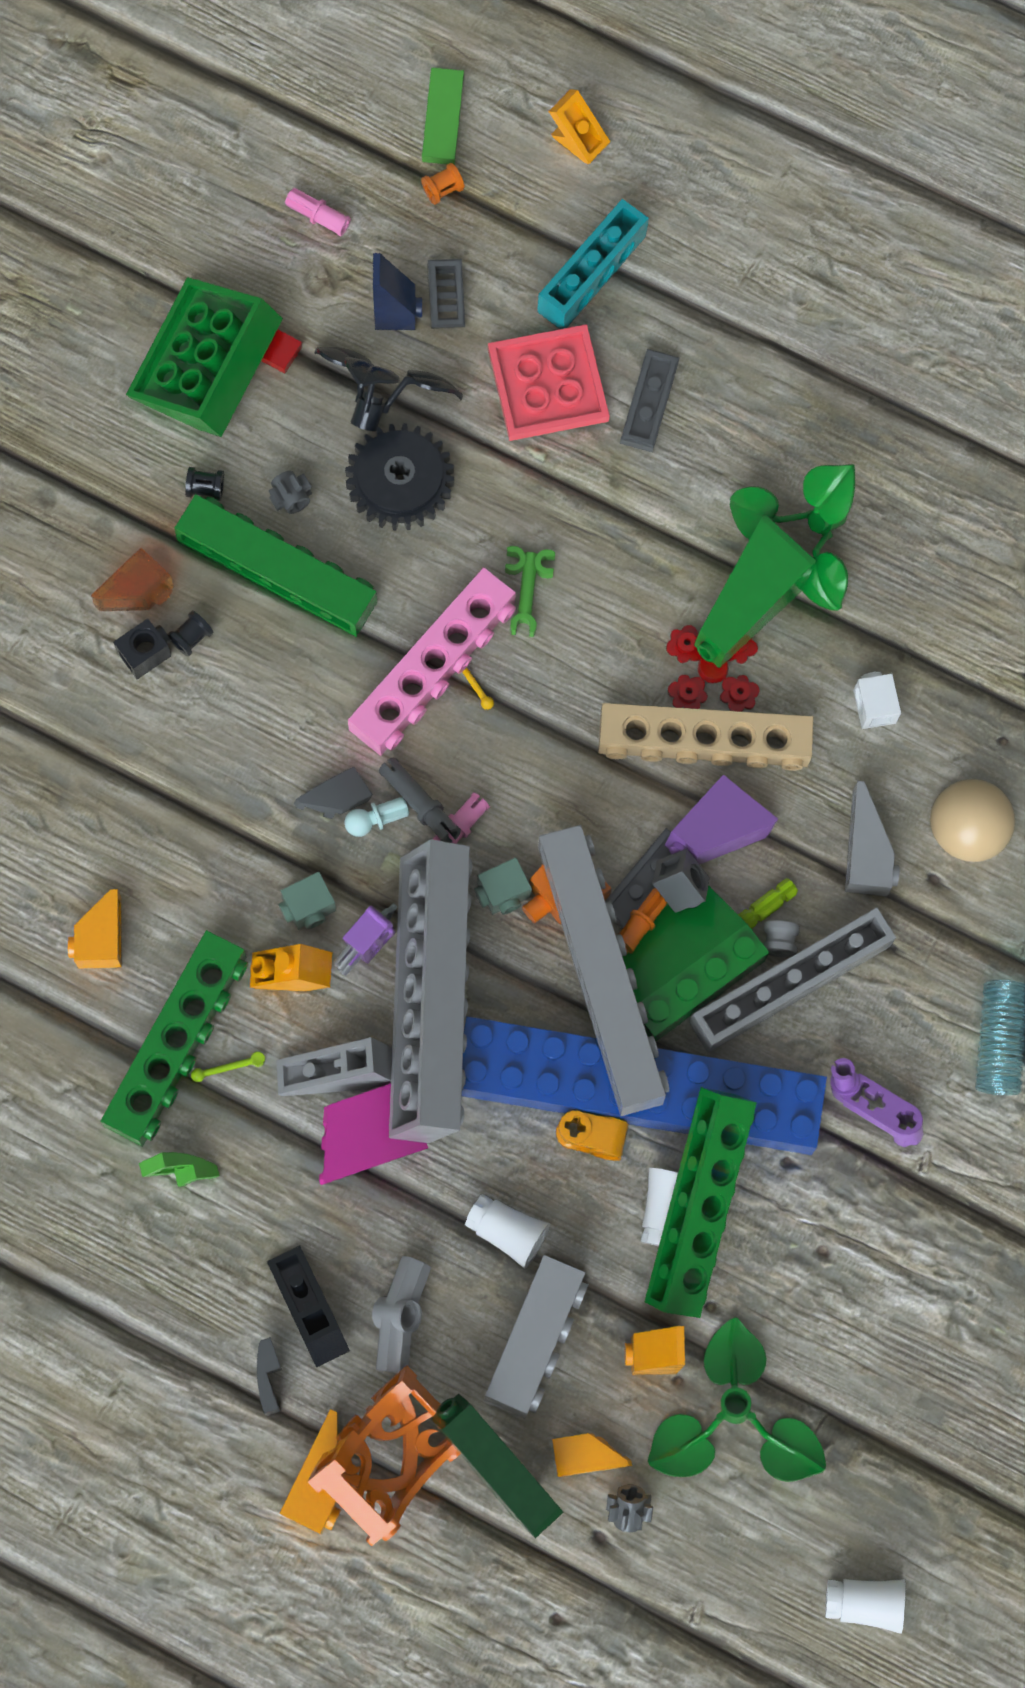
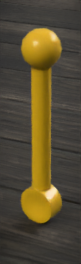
[462,667,494,710]

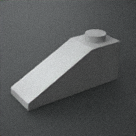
[845,781,900,897]
[276,1037,392,1096]

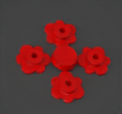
[666,625,760,712]

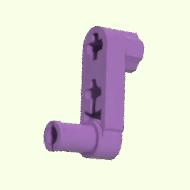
[830,1058,924,1147]

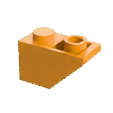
[250,944,333,991]

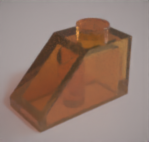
[91,548,174,611]

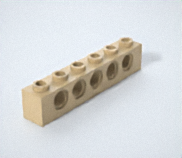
[598,703,813,771]

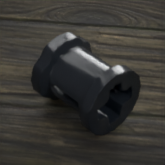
[185,467,225,501]
[167,610,214,657]

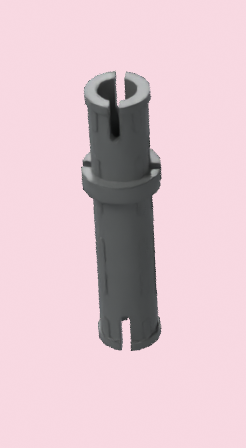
[379,757,461,843]

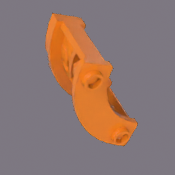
[308,1365,460,1546]

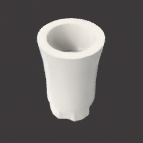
[641,1168,678,1247]
[465,1194,550,1269]
[825,1579,905,1634]

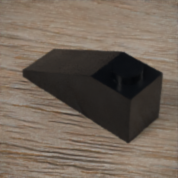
[267,1245,350,1368]

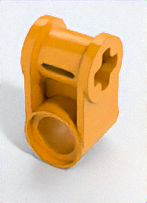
[556,1111,629,1161]

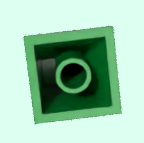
[694,514,816,668]

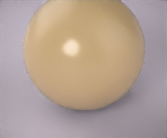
[930,779,1015,862]

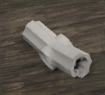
[372,1256,431,1372]

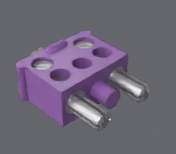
[333,903,397,976]

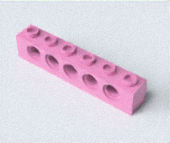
[348,567,516,756]

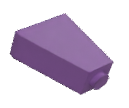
[665,775,778,864]

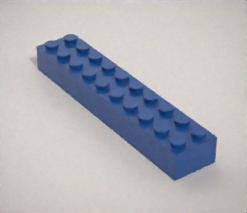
[461,1016,827,1155]

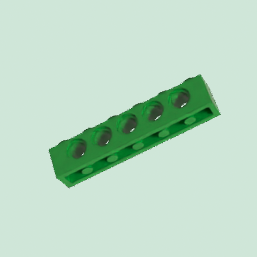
[100,930,248,1147]
[644,1087,757,1318]

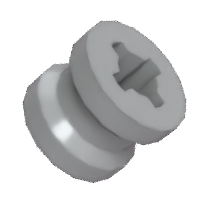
[763,921,800,957]

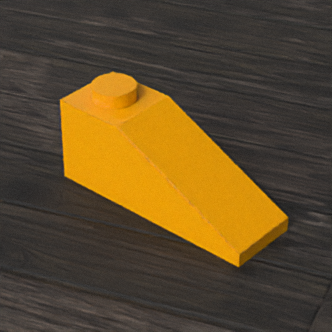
[624,1326,685,1375]
[279,1409,341,1535]

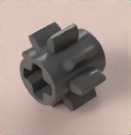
[269,471,312,514]
[606,1484,653,1533]

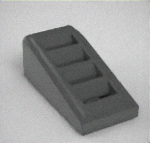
[427,259,465,329]

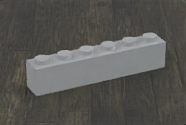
[689,908,896,1053]

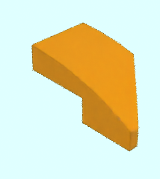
[552,1433,632,1477]

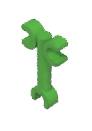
[505,546,555,637]

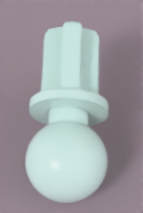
[344,797,409,837]

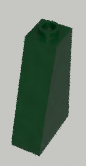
[431,1393,564,1539]

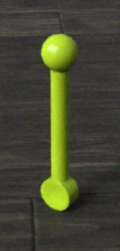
[191,1052,265,1082]

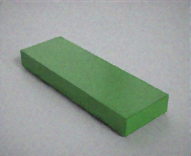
[422,68,464,165]

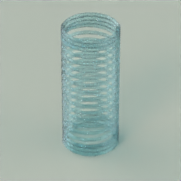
[975,980,1025,1095]

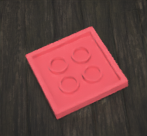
[488,324,610,441]

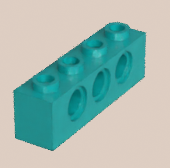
[537,199,649,329]

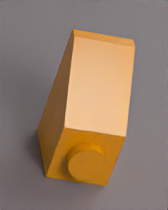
[68,889,122,969]

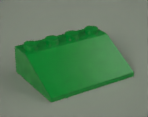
[126,277,283,437]
[622,885,769,1042]

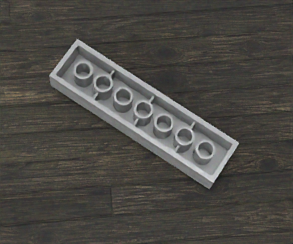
[389,839,472,1143]

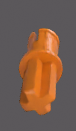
[618,888,667,953]

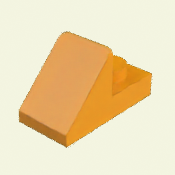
[548,89,610,164]

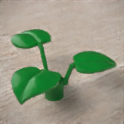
[729,464,855,611]
[648,1317,826,1482]

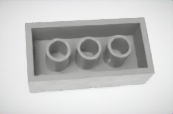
[484,1255,589,1419]

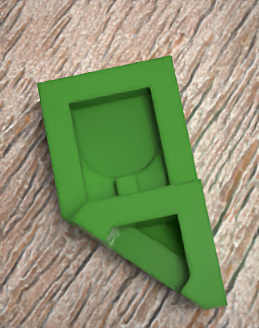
[139,1152,220,1187]

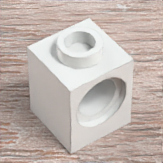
[853,672,901,729]

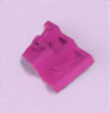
[319,1084,428,1185]

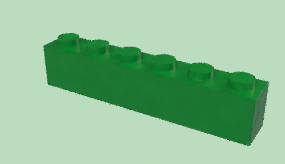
[174,494,377,637]

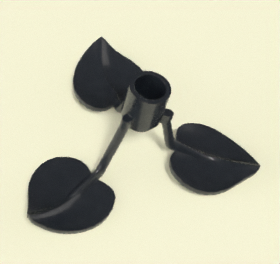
[314,347,463,432]

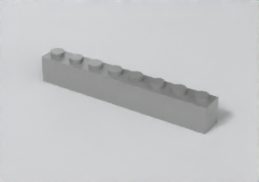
[538,825,669,1116]

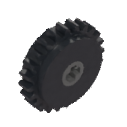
[345,423,454,531]

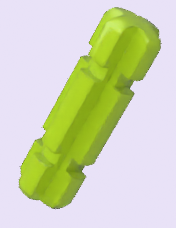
[738,878,798,929]

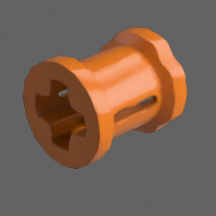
[421,163,465,205]

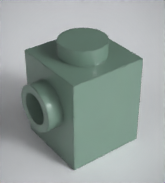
[474,858,532,915]
[278,872,336,930]

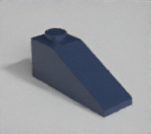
[373,253,422,330]

